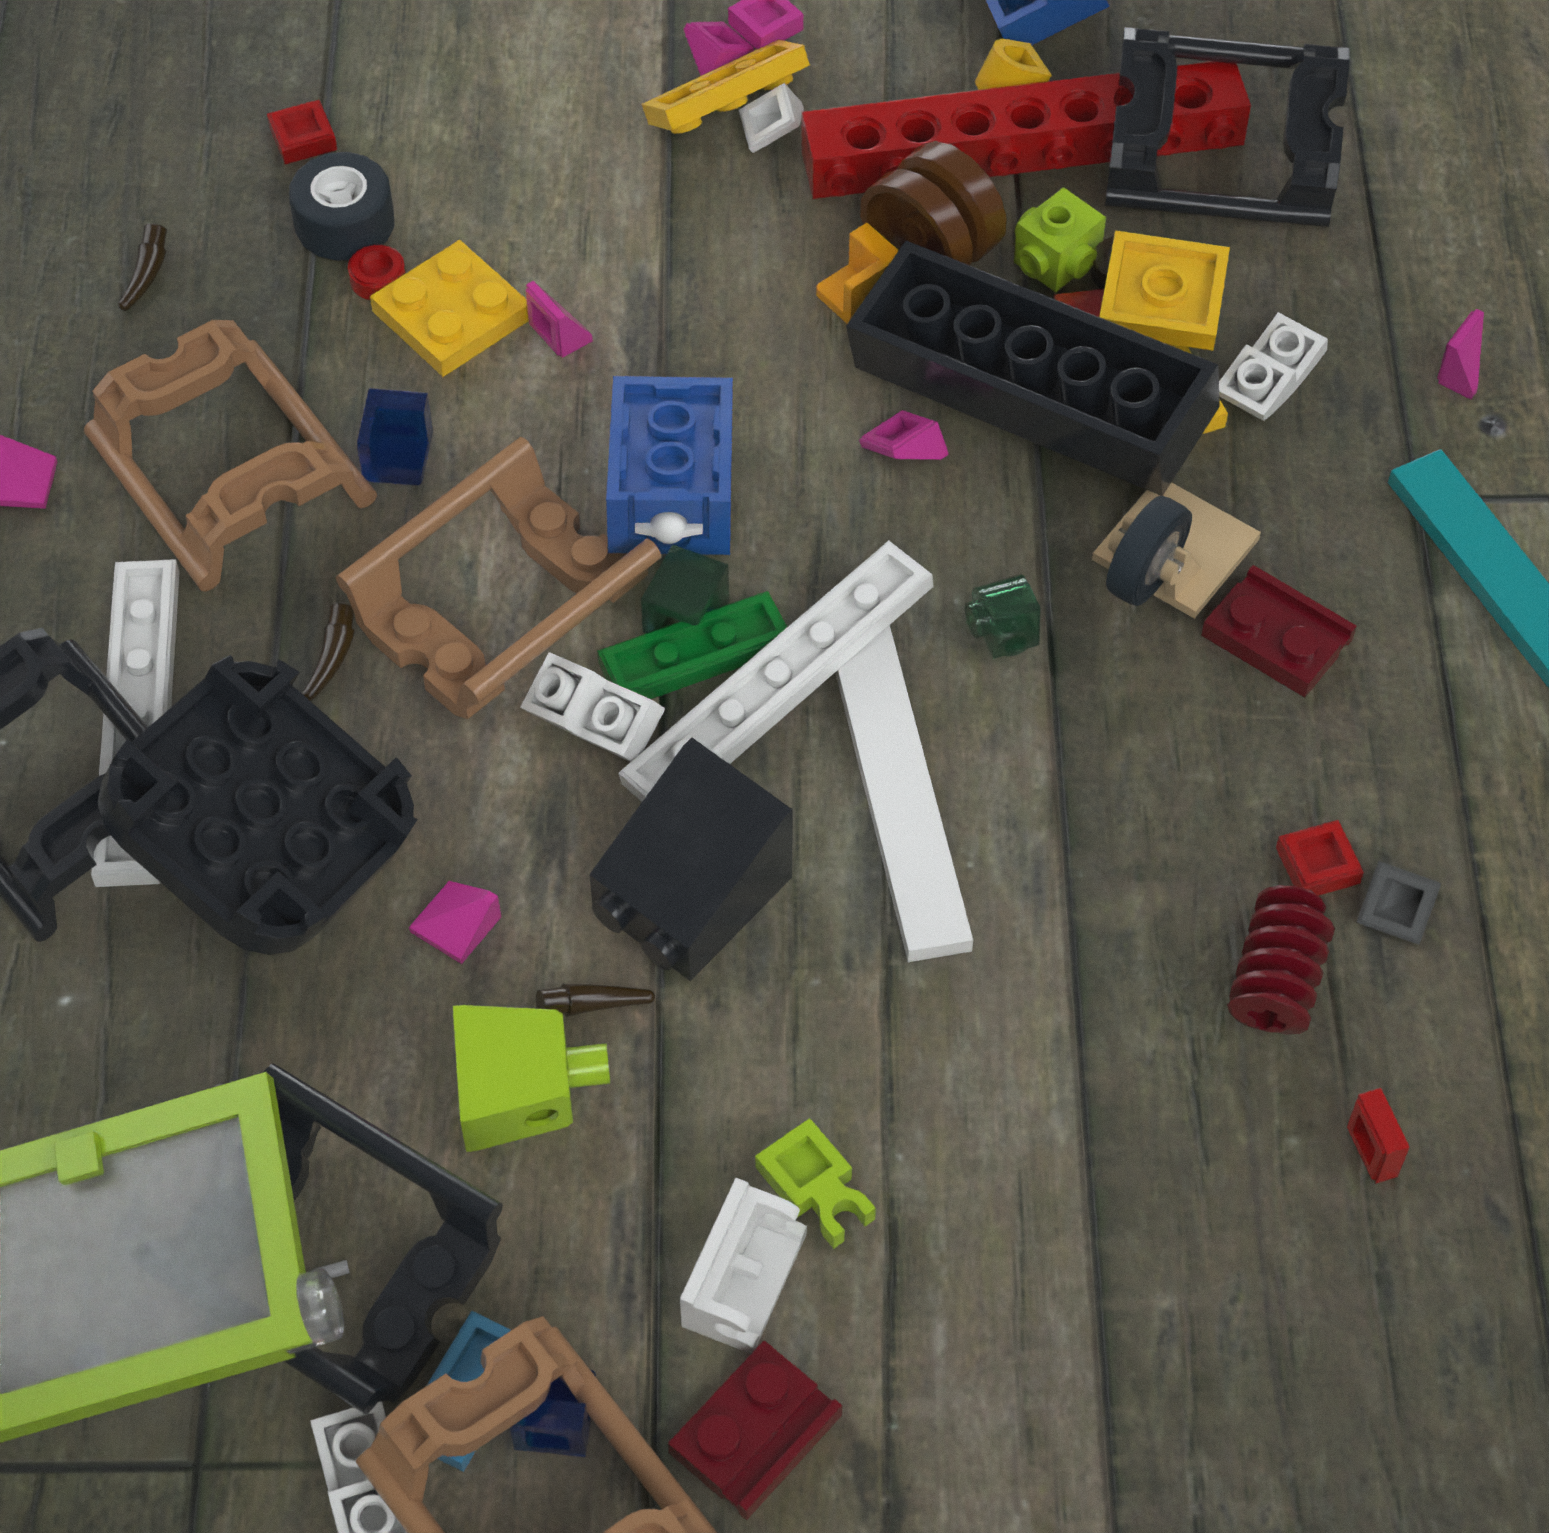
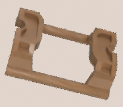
[84,320,377,591]
[336,437,661,719]
[356,1316,717,1533]

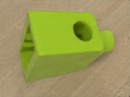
[453,1005,610,1152]

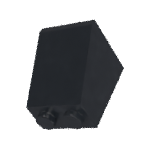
[589,737,793,981]

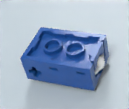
[606,376,733,555]

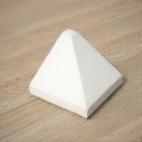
[739,83,804,153]

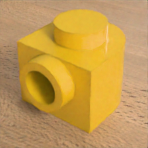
[975,39,1052,90]

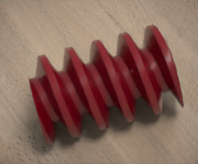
[1227,885,1335,1035]

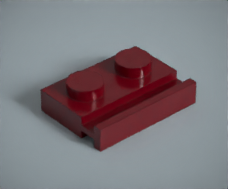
[1201,565,1357,698]
[668,1340,843,1520]

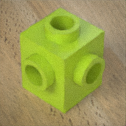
[1014,187,1106,293]

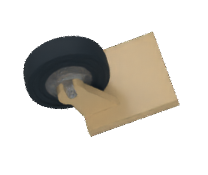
[1092,482,1261,619]

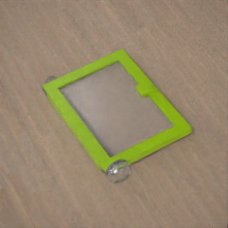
[0,1072,344,1443]

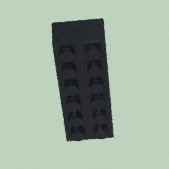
[846,241,1220,496]

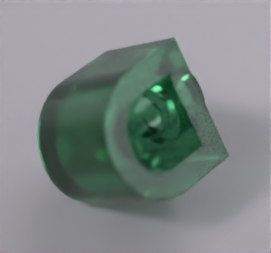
[964,574,1041,659]

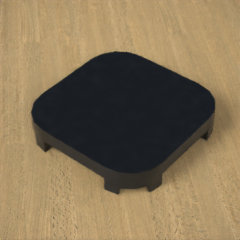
[98,655,418,955]

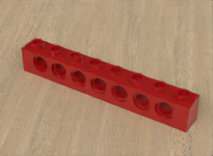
[801,61,1251,199]

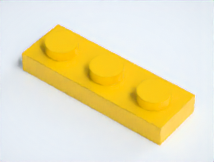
[642,40,810,134]

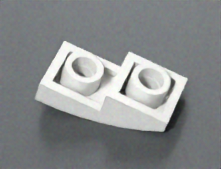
[1219,312,1328,421]
[521,652,665,762]
[310,1402,407,1533]

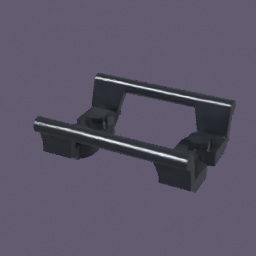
[1105,27,1350,227]
[0,628,148,942]
[136,1063,503,1414]

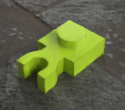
[755,1118,876,1249]

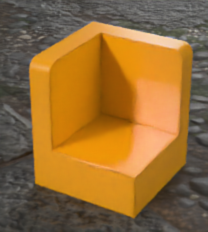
[816,223,899,324]

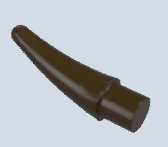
[118,224,167,311]
[302,603,355,701]
[536,983,655,1017]

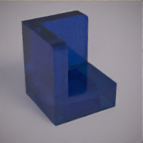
[357,388,433,485]
[510,1369,596,1457]

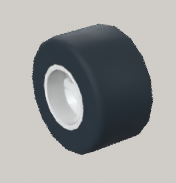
[289,152,395,261]

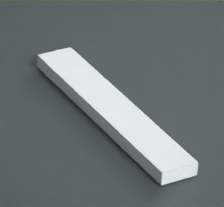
[618,540,934,802]
[91,559,180,887]
[835,625,973,962]

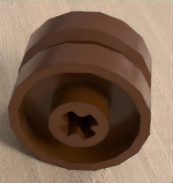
[860,141,1007,266]

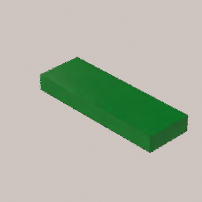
[597,591,787,699]

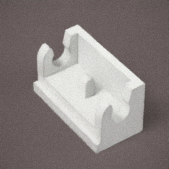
[680,1178,807,1354]

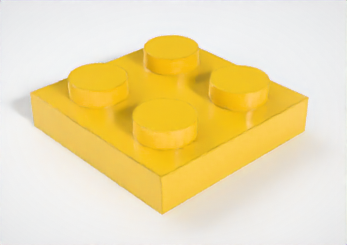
[1100,231,1230,351]
[370,239,529,377]

